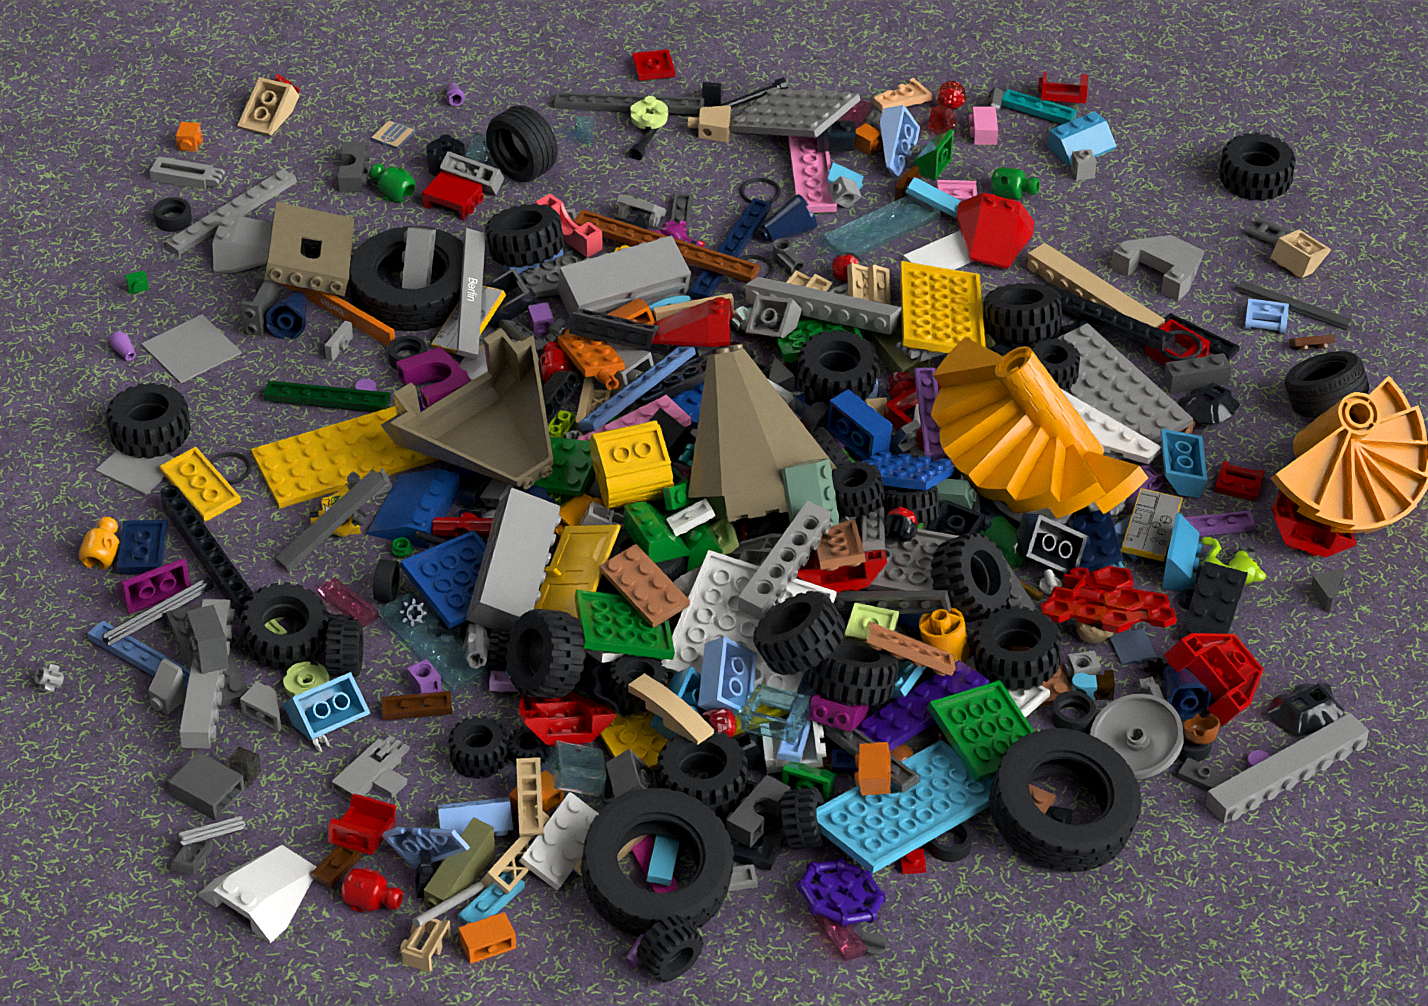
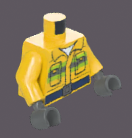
[310,472,367,537]

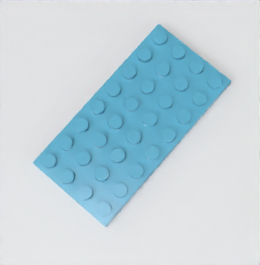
[816,740,994,874]

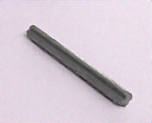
[1237,281,1352,330]

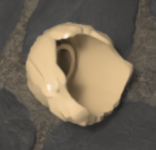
[1076,622,1113,644]

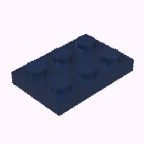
[1067,510,1124,572]
[117,520,168,574]

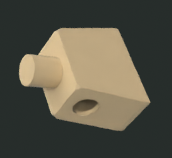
[688,106,731,142]

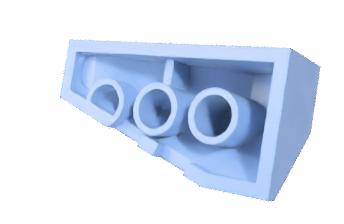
[880,105,920,178]
[382,827,470,869]

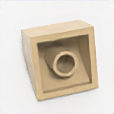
[1270,230,1331,278]

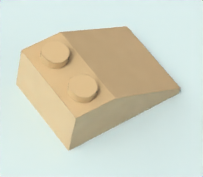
[237,77,299,136]

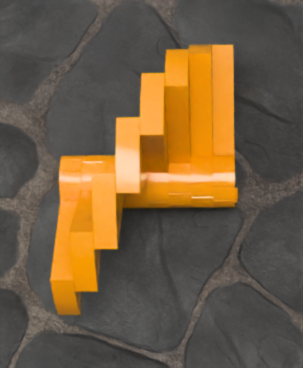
[930,337,1148,519]
[1270,376,1428,534]

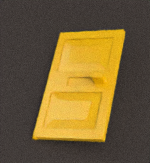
[534,524,621,618]

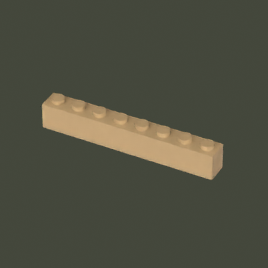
[1027,243,1165,328]

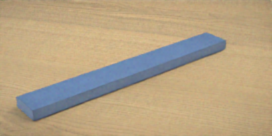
[578,347,696,431]

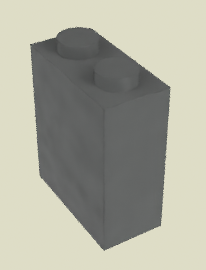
[168,752,245,820]

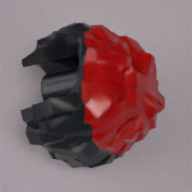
[884,506,918,542]

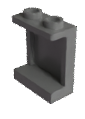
[239,272,279,336]

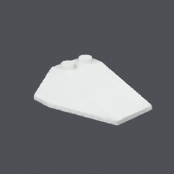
[198,845,316,943]

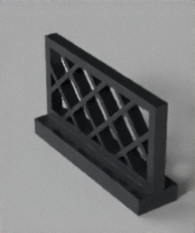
[569,308,659,351]

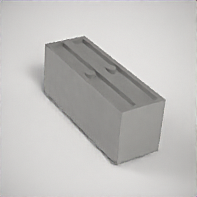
[557,236,691,318]
[466,487,561,630]

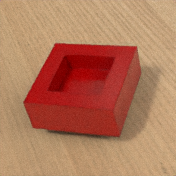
[900,849,926,874]

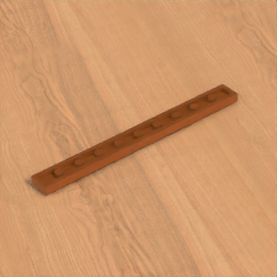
[573,209,760,283]

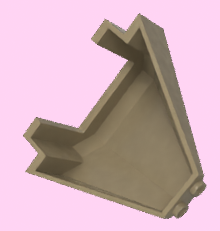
[381,328,554,489]
[688,344,837,522]

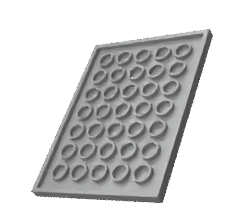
[1058,323,1193,460]

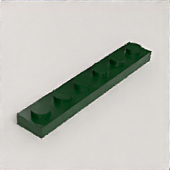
[263,380,391,412]

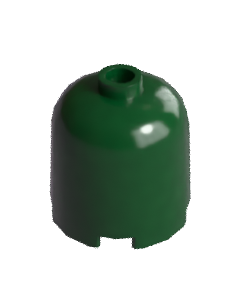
[979,516,1028,570]

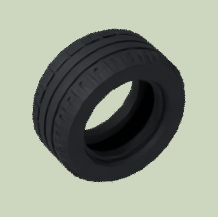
[486,105,558,182]
[1284,351,1370,418]

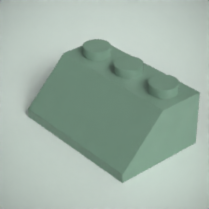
[781,459,839,530]

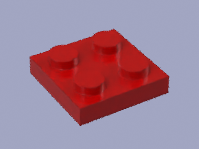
[632,49,675,81]

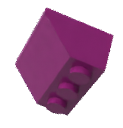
[116,558,190,615]

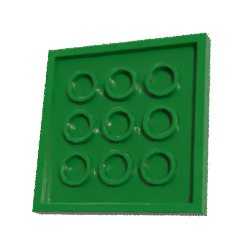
[774,319,863,363]
[574,589,675,660]
[927,680,1035,782]

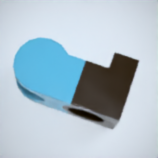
[1071,670,1115,700]

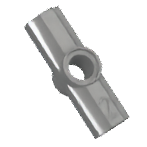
[462,623,491,669]

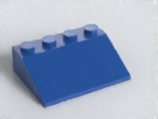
[367,469,460,549]

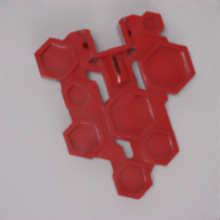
[1041,565,1176,633]

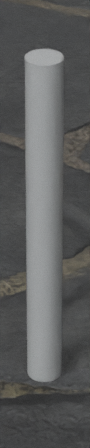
[412,882,484,927]

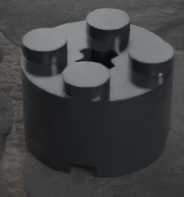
[426,134,465,177]

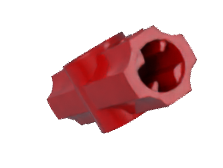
[432,512,494,537]

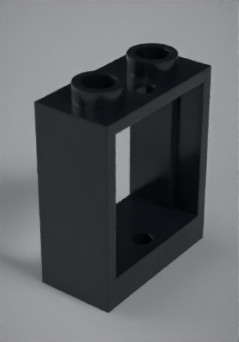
[485,268,536,329]

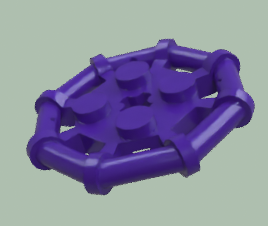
[797,858,886,927]

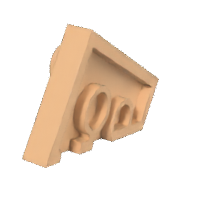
[873,78,932,112]

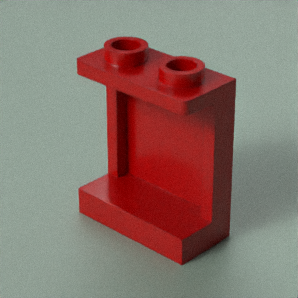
[1038,71,1088,104]
[422,171,484,220]
[328,793,396,855]

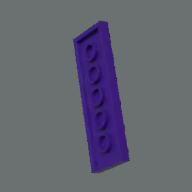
[856,660,989,751]

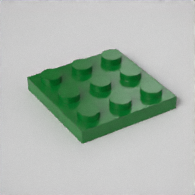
[522,437,594,497]

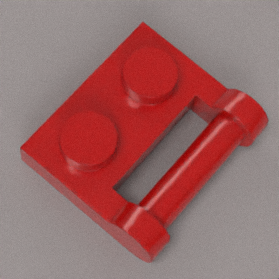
[1214,461,1265,502]

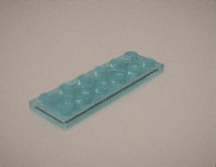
[823,195,940,257]
[375,591,490,694]

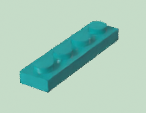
[1001,89,1077,124]

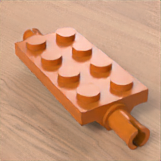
[558,328,625,390]

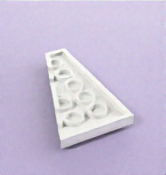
[1061,389,1162,464]

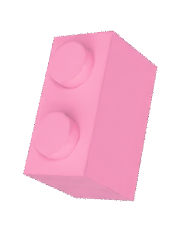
[969,107,998,145]

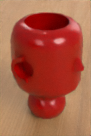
[539,341,574,384]
[341,867,403,913]

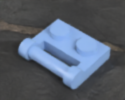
[1245,298,1289,334]

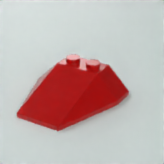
[956,193,1034,269]
[652,297,733,347]
[1271,490,1357,558]
[797,527,887,594]
[518,691,615,747]

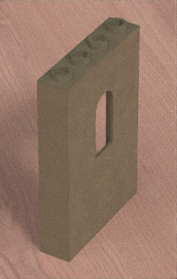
[264,202,354,296]

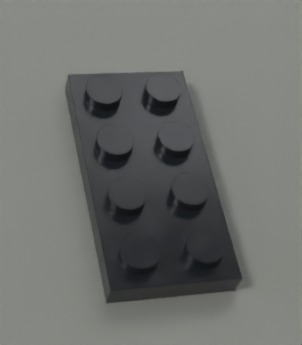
[1179,561,1248,640]

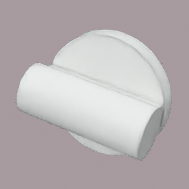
[1039,569,1062,594]

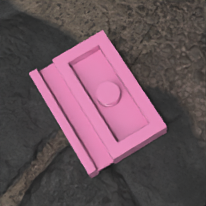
[937,180,977,201]

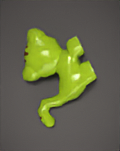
[1201,537,1266,586]

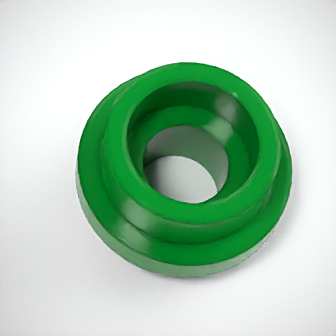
[391,537,413,557]

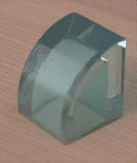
[575,117,595,146]

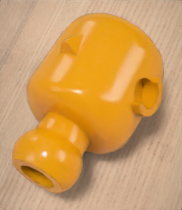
[79,517,119,570]

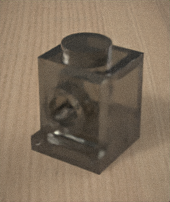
[229,747,261,788]

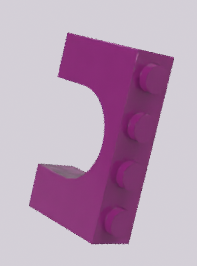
[396,347,474,409]

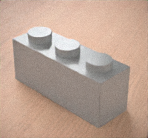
[400,227,436,289]

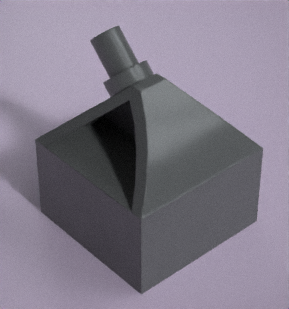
[593,749,658,804]

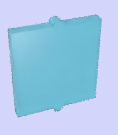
[826,162,864,190]

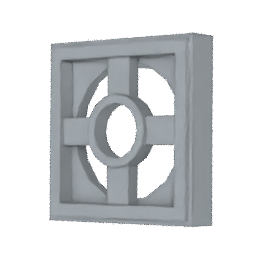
[617,194,667,228]

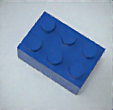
[826,389,893,461]

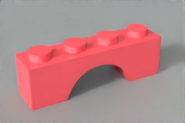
[535,193,602,258]

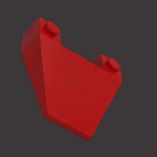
[1164,633,1264,727]

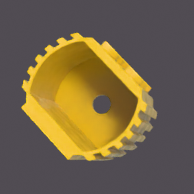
[590,420,674,510]

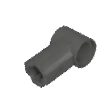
[773,238,806,273]

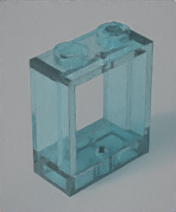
[738,684,811,743]
[551,741,606,797]

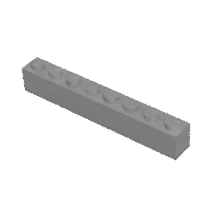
[746,277,901,335]
[180,599,235,749]
[1205,713,1369,824]

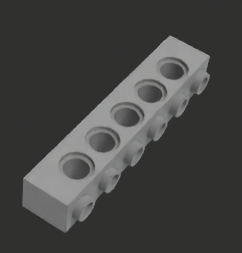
[738,500,832,620]

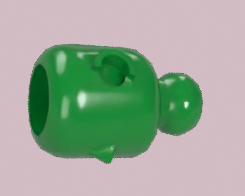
[369,163,416,203]
[991,167,1040,200]

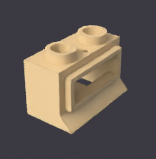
[400,919,451,973]

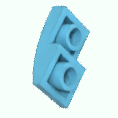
[648,295,691,313]

